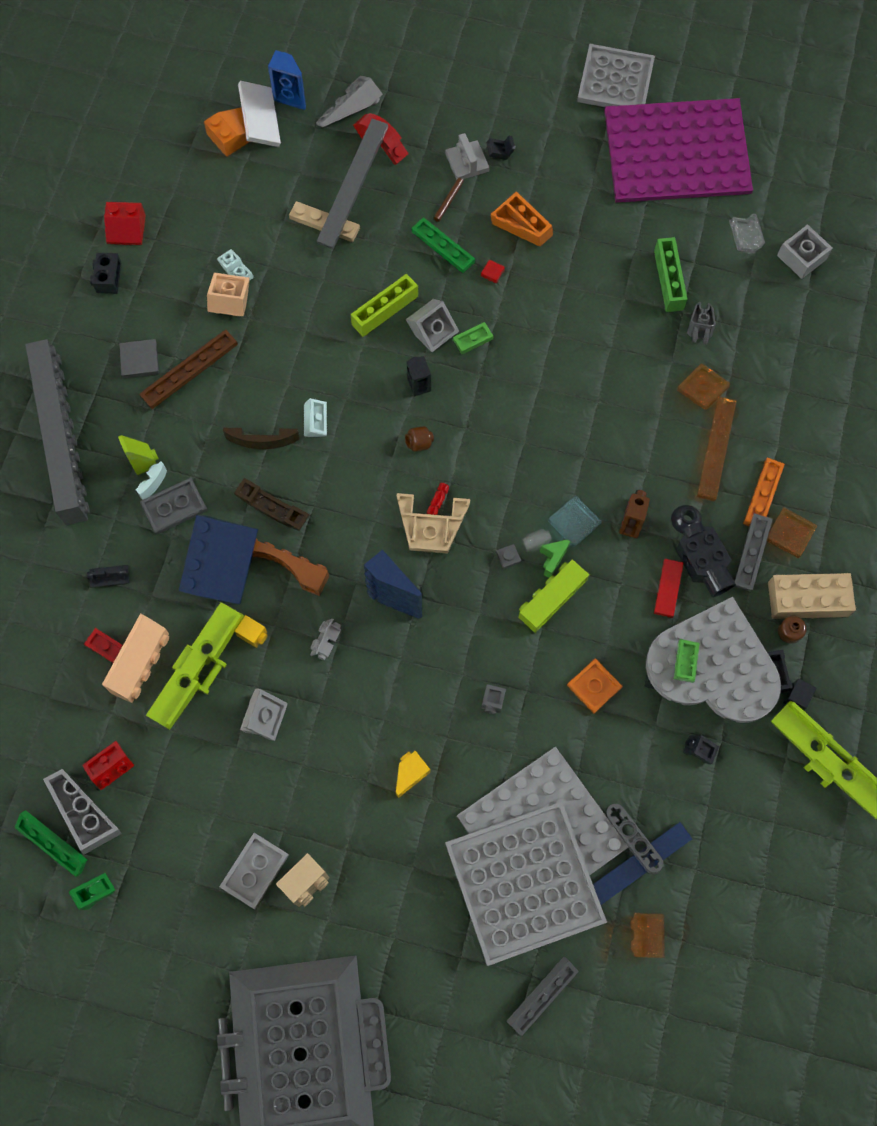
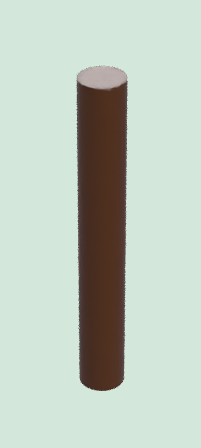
[434,178,464,222]

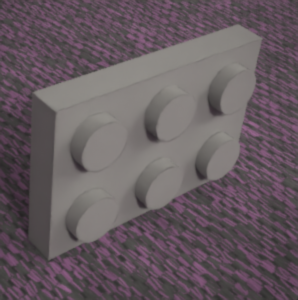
[219,833,289,909]

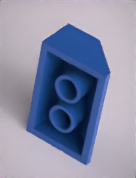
[268,50,306,110]

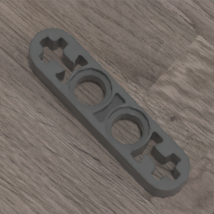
[606,804,663,875]

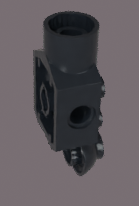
[671,505,736,597]

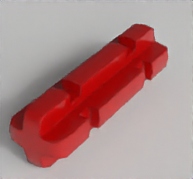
[427,483,449,515]

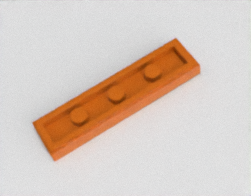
[743,457,785,526]

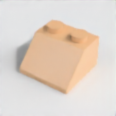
[207,273,249,316]

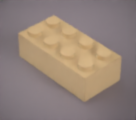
[768,573,856,619]

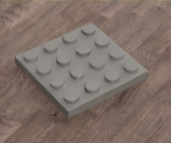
[577,44,655,107]

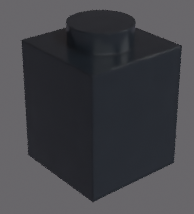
[783,678,817,711]

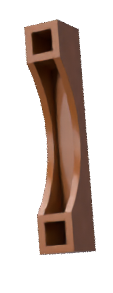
[252,538,329,596]

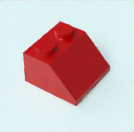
[104,202,146,245]

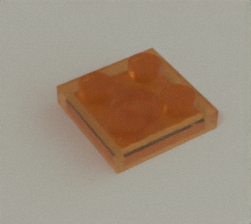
[677,363,730,410]
[767,507,817,558]

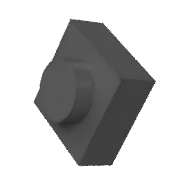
[496,544,521,570]

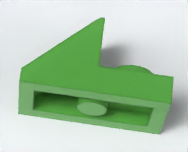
[540,540,570,578]

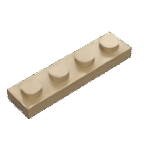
[289,201,360,242]

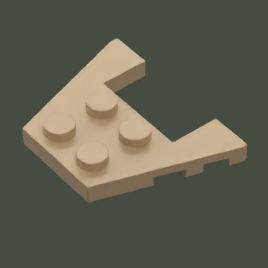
[397,493,470,554]

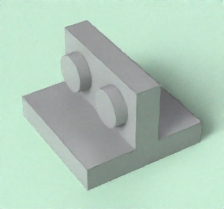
[445,133,489,180]
[240,689,288,741]

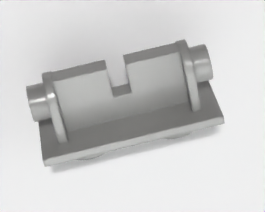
[310,619,341,660]

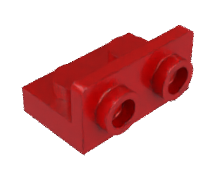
[82,741,134,790]

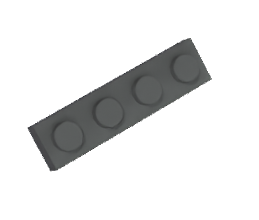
[734,513,773,592]
[507,957,579,1037]

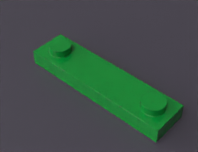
[412,217,475,273]
[14,810,87,877]

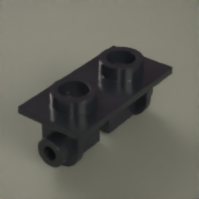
[87,565,129,588]

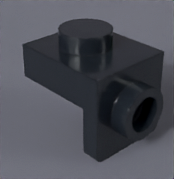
[486,135,515,160]

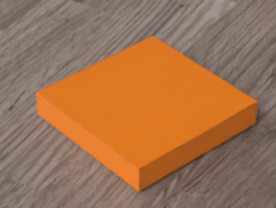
[567,658,623,714]

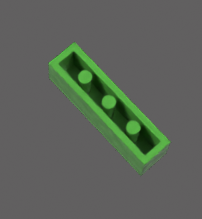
[654,237,688,312]

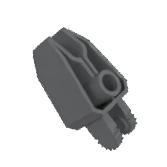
[687,302,716,345]

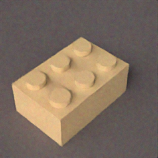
[276,853,330,907]

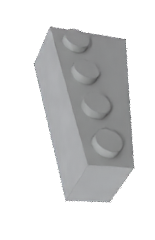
[43,769,121,855]

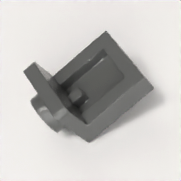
[481,684,506,714]

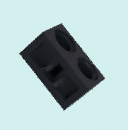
[90,252,122,294]
[406,356,431,397]

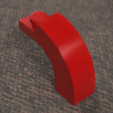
[353,113,409,165]

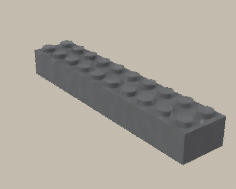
[25,339,90,525]

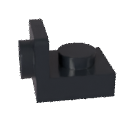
[683,735,719,764]

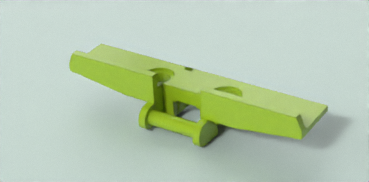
[146,602,244,730]
[771,701,877,820]

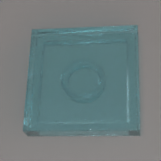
[548,496,602,547]

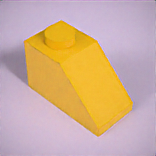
[396,751,430,798]

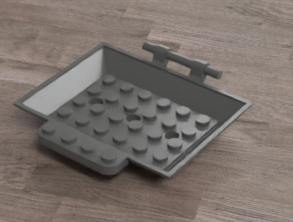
[217,955,391,1126]

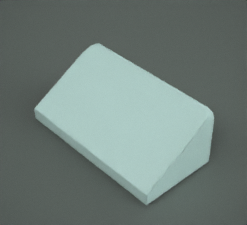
[304,398,327,437]

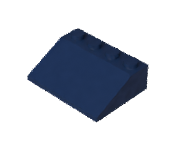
[179,515,258,604]
[364,550,422,619]

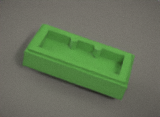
[673,639,700,683]

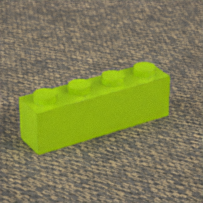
[350,274,418,337]
[518,559,589,633]

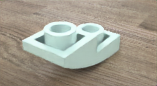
[217,249,254,281]
[136,461,167,500]

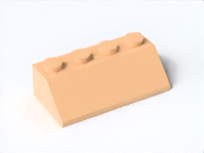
[102,614,169,703]

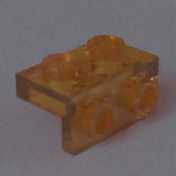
[631,913,665,958]

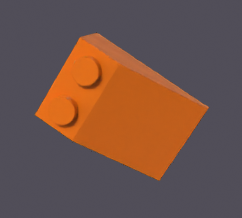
[204,107,251,157]

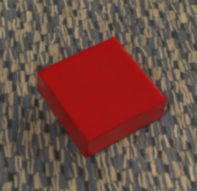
[481,260,505,283]

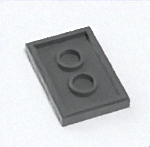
[140,478,208,535]

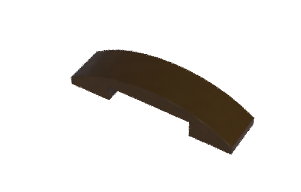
[223,428,300,449]
[234,478,309,531]

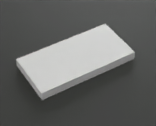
[238,81,281,147]

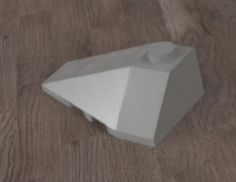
[316,76,383,127]

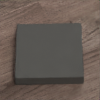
[119,339,159,378]

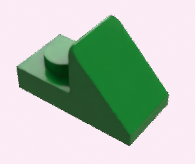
[68,873,115,910]

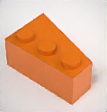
[490,191,553,247]

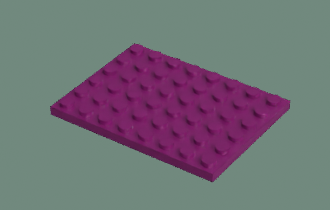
[604,98,753,203]

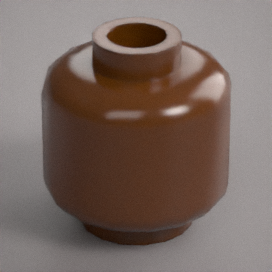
[405,426,434,452]
[778,616,807,644]

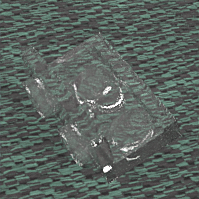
[729,214,765,253]

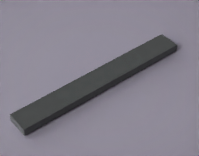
[317,118,388,250]

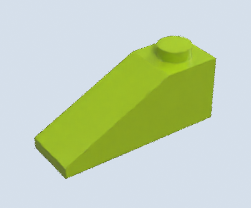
[118,435,159,475]

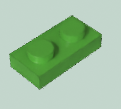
[453,322,493,354]

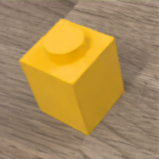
[235,615,267,648]

